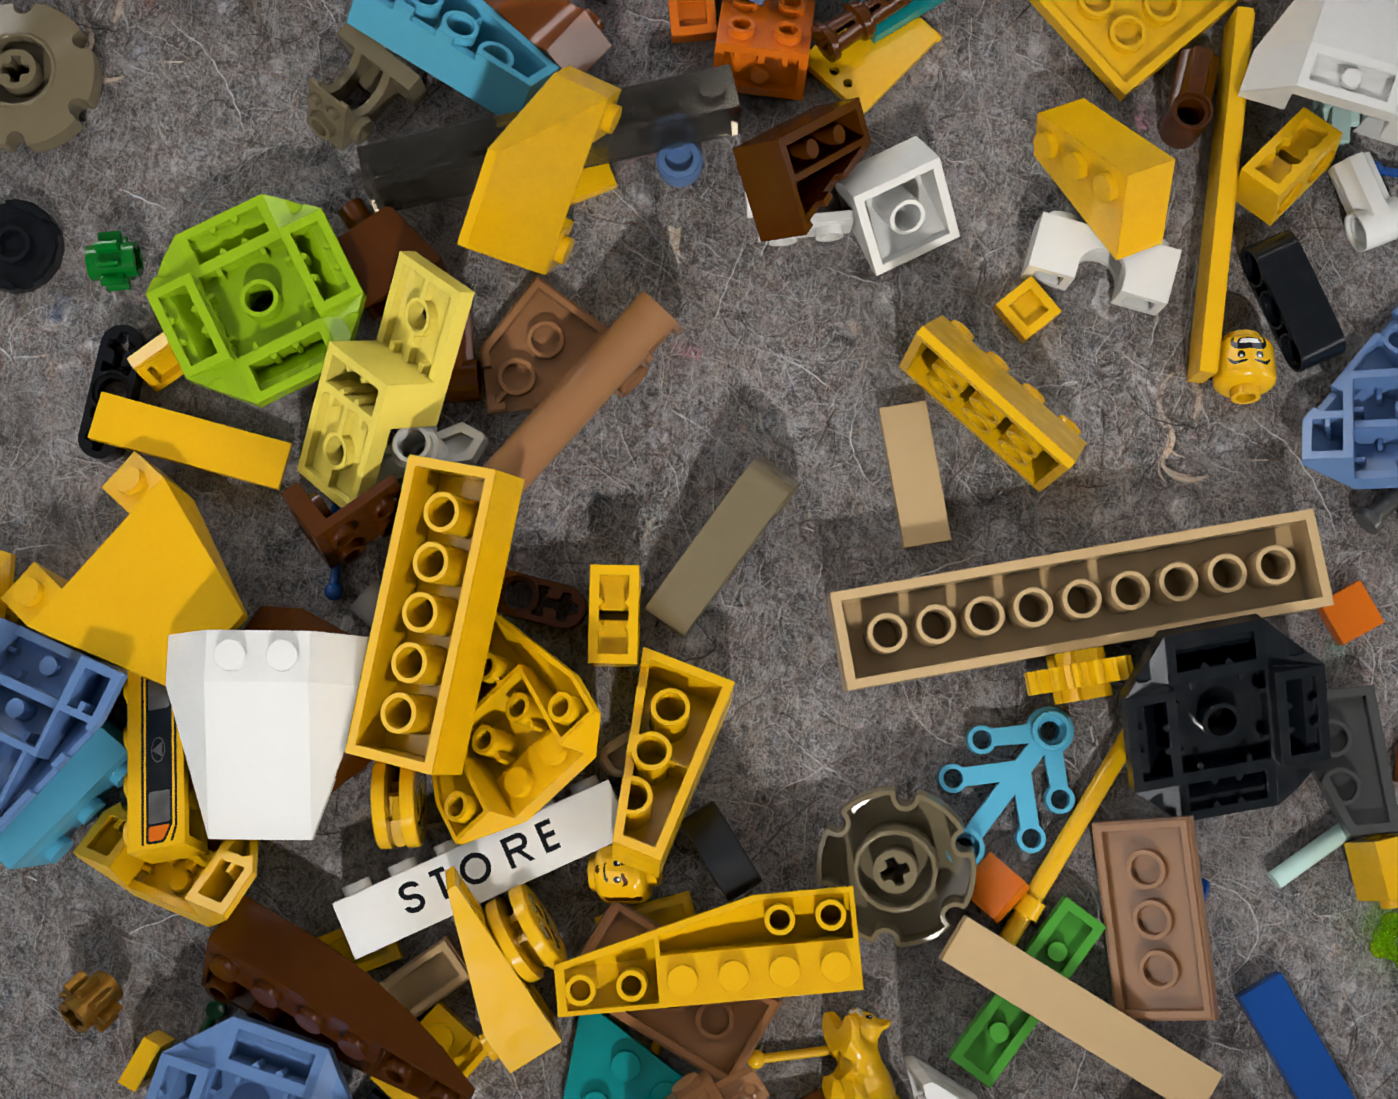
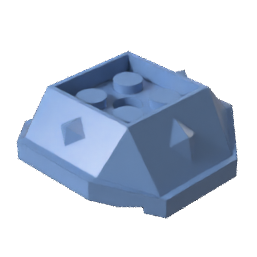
[145,1013,353,1099]

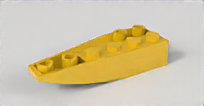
[554,885,864,1017]

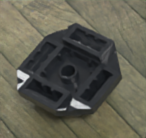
[1119,613,1332,820]

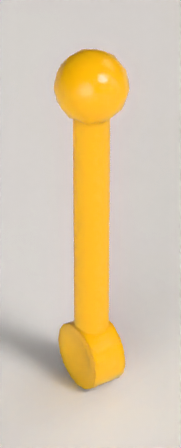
[747,1045,836,1069]

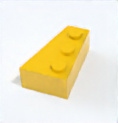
[1033,98,1175,260]

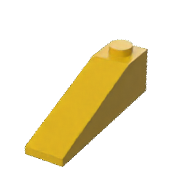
[445,865,562,1074]

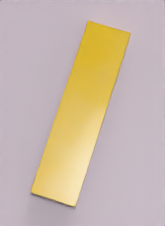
[88,391,293,491]

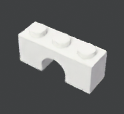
[1020,211,1182,316]

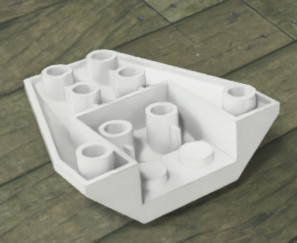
[1238,0,1398,143]

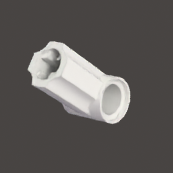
[1328,151,1398,253]

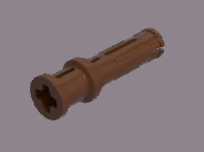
[811,0,914,63]

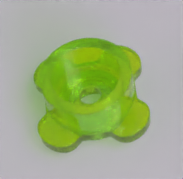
[1369,912,1398,969]

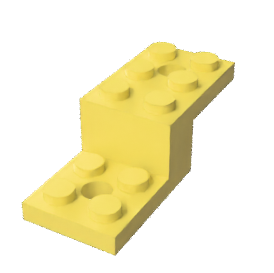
[297,251,475,508]

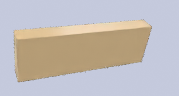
[878,400,952,549]

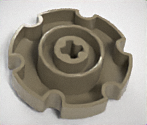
[0,3,103,153]
[816,785,976,947]

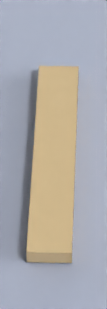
[938,915,1223,1099]

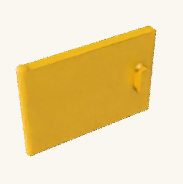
[807,16,942,115]

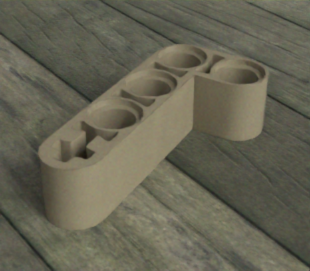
[645,455,801,638]

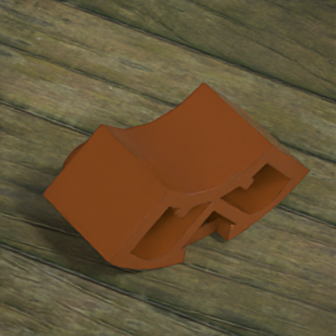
[484,0,612,73]

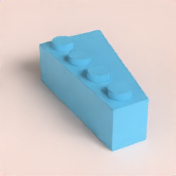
[346,0,560,123]

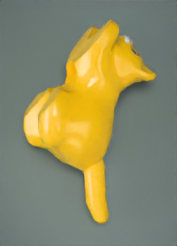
[822,1007,900,1099]

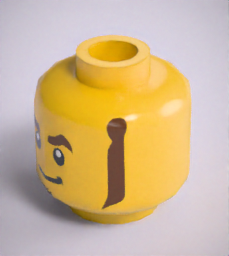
[587,844,663,904]

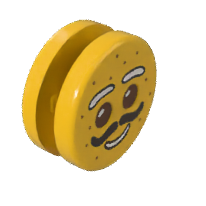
[370,761,427,849]
[485,884,567,983]

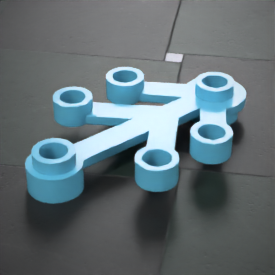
[936,706,1075,865]

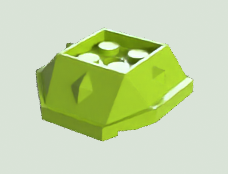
[145,193,367,408]

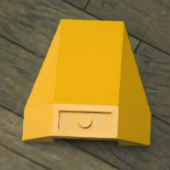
[431,612,601,845]

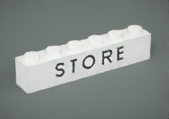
[332,775,619,960]

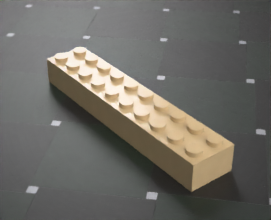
[826,508,1334,692]

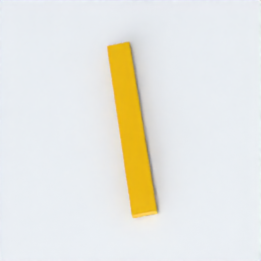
[1186,6,1255,384]

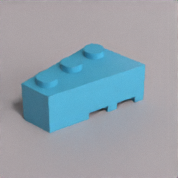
[0,719,127,870]

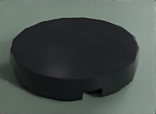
[0,199,65,294]

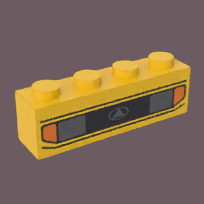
[123,671,208,864]

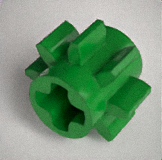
[85,230,144,292]

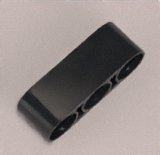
[1240,230,1346,372]

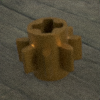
[58,970,123,1033]

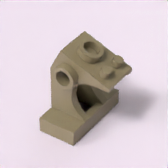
[306,23,428,151]

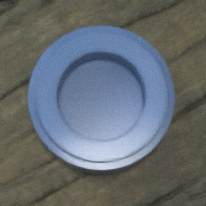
[656,137,703,187]

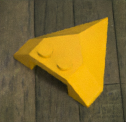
[73,802,259,928]

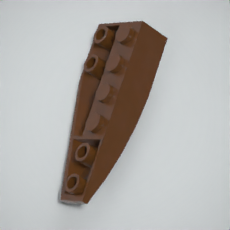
[201,895,475,1099]

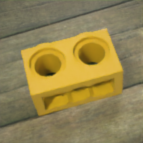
[1236,107,1343,226]
[588,564,641,667]

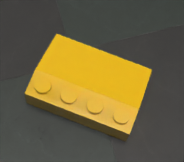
[899,315,1087,493]

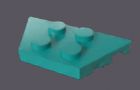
[563,1013,685,1099]

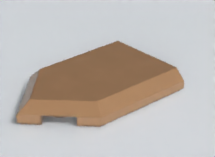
[479,276,608,415]

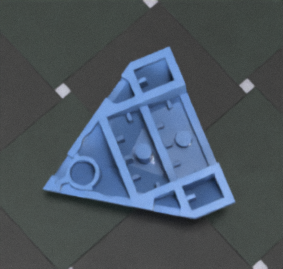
[1302,306,1398,489]

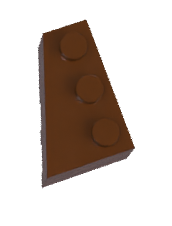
[732,97,872,242]

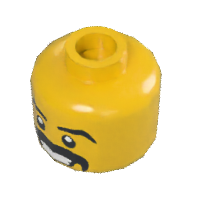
[1212,329,1277,404]

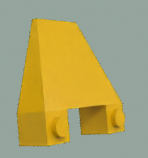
[457,65,622,275]
[1,451,248,687]

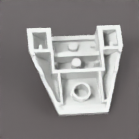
[166,630,369,840]

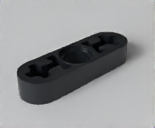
[78,325,148,462]

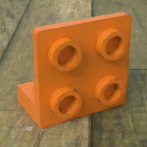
[711,0,815,101]

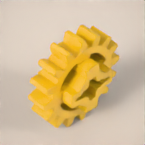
[1024,646,1134,705]

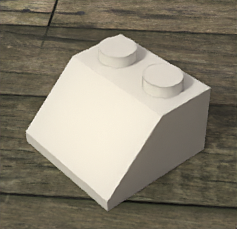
[835,136,960,276]

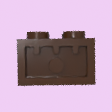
[281,475,401,569]

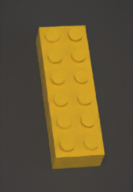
[345,454,525,775]

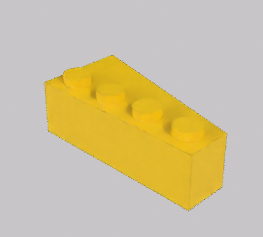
[612,647,735,878]

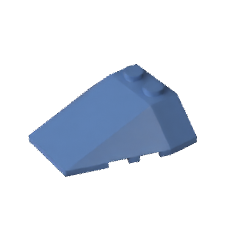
[0,617,128,834]

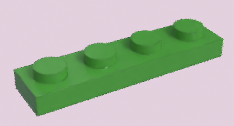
[947,895,1106,1089]

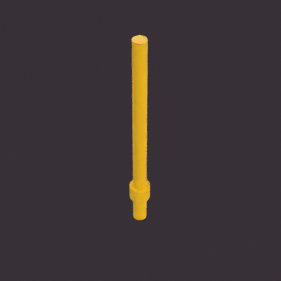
[999,728,1126,946]

